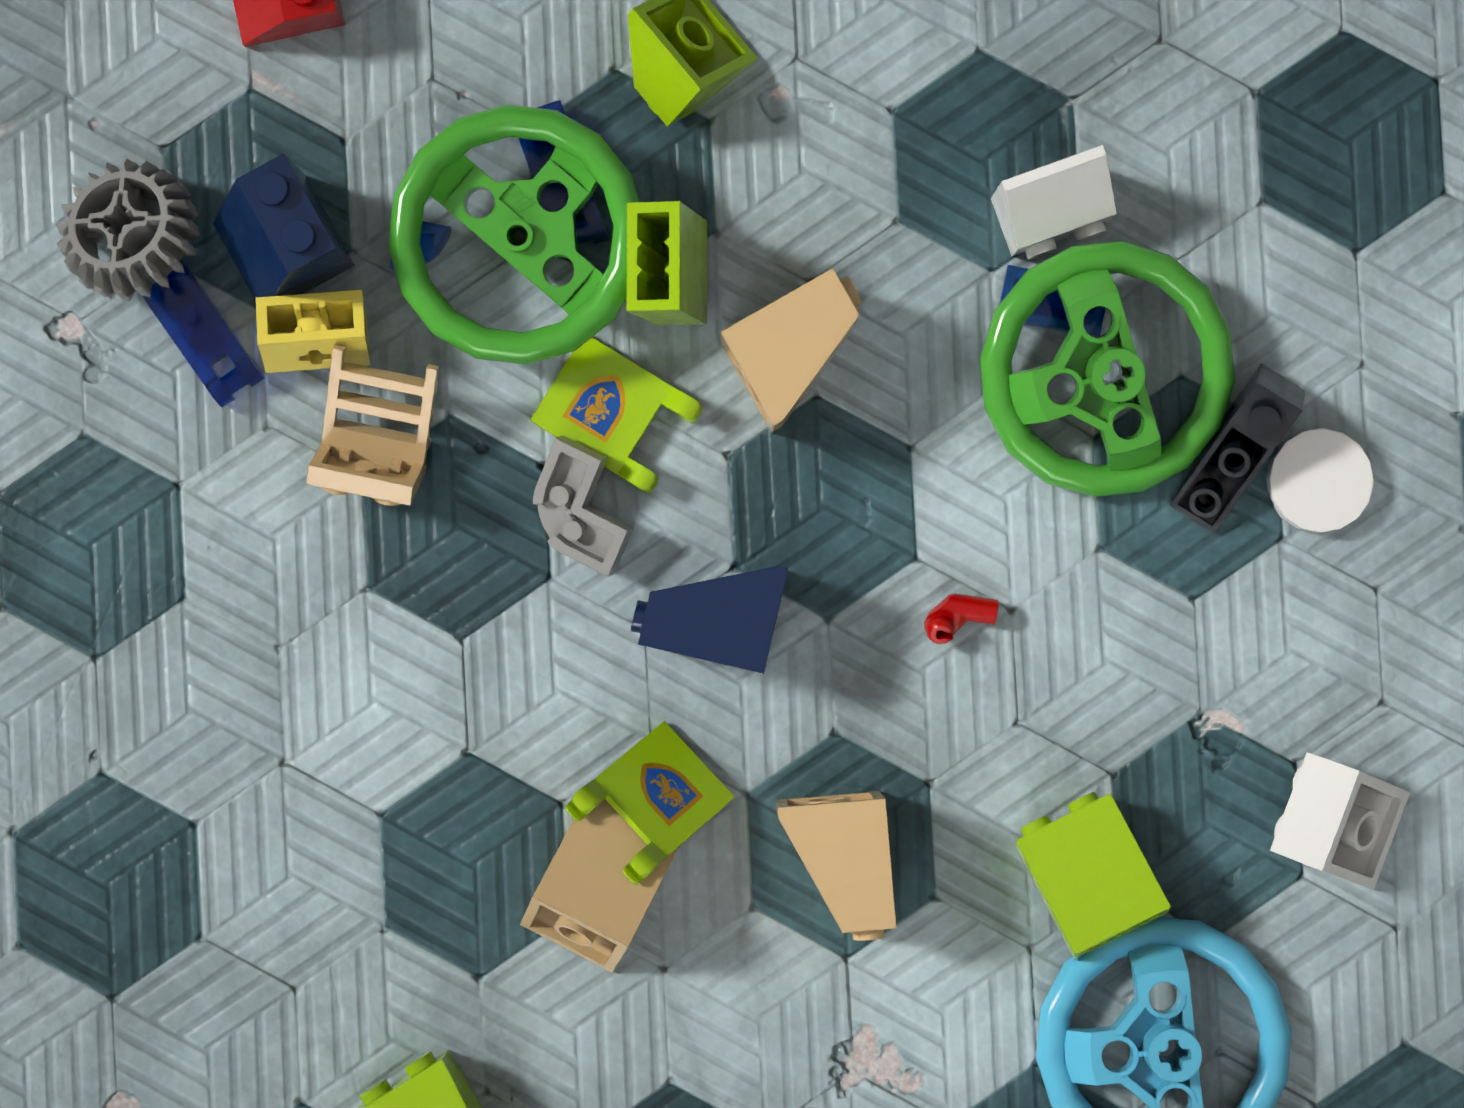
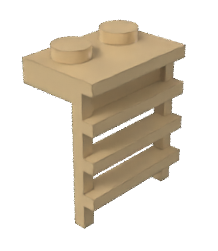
[306,345,439,506]

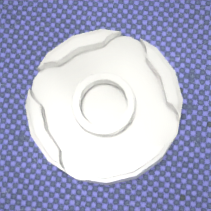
[1266,428,1374,533]

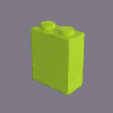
[626,201,707,326]
[1016,792,1171,960]

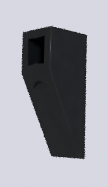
[1170,363,1305,533]

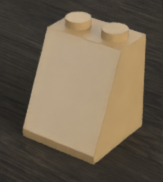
[721,268,862,433]
[776,791,897,941]
[520,799,678,973]

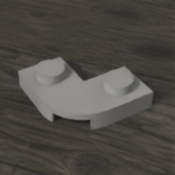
[533,435,634,577]

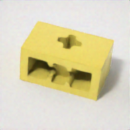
[256,290,371,373]

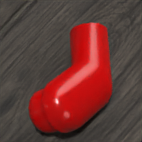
[924,593,999,644]

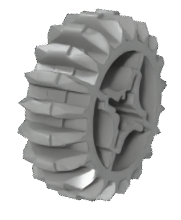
[56,159,201,301]

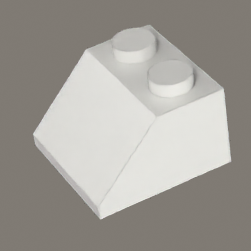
[991,145,1117,260]
[1270,752,1410,890]

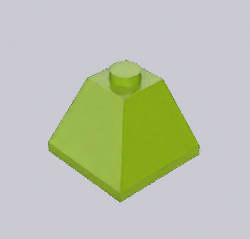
[627,0,758,127]

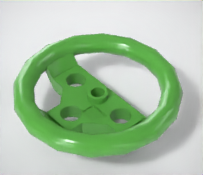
[388,104,640,365]
[980,241,1235,497]

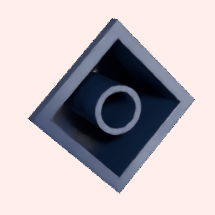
[213,153,355,301]
[631,566,788,674]

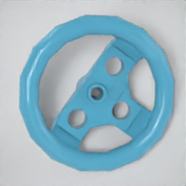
[1036,917,1292,1108]

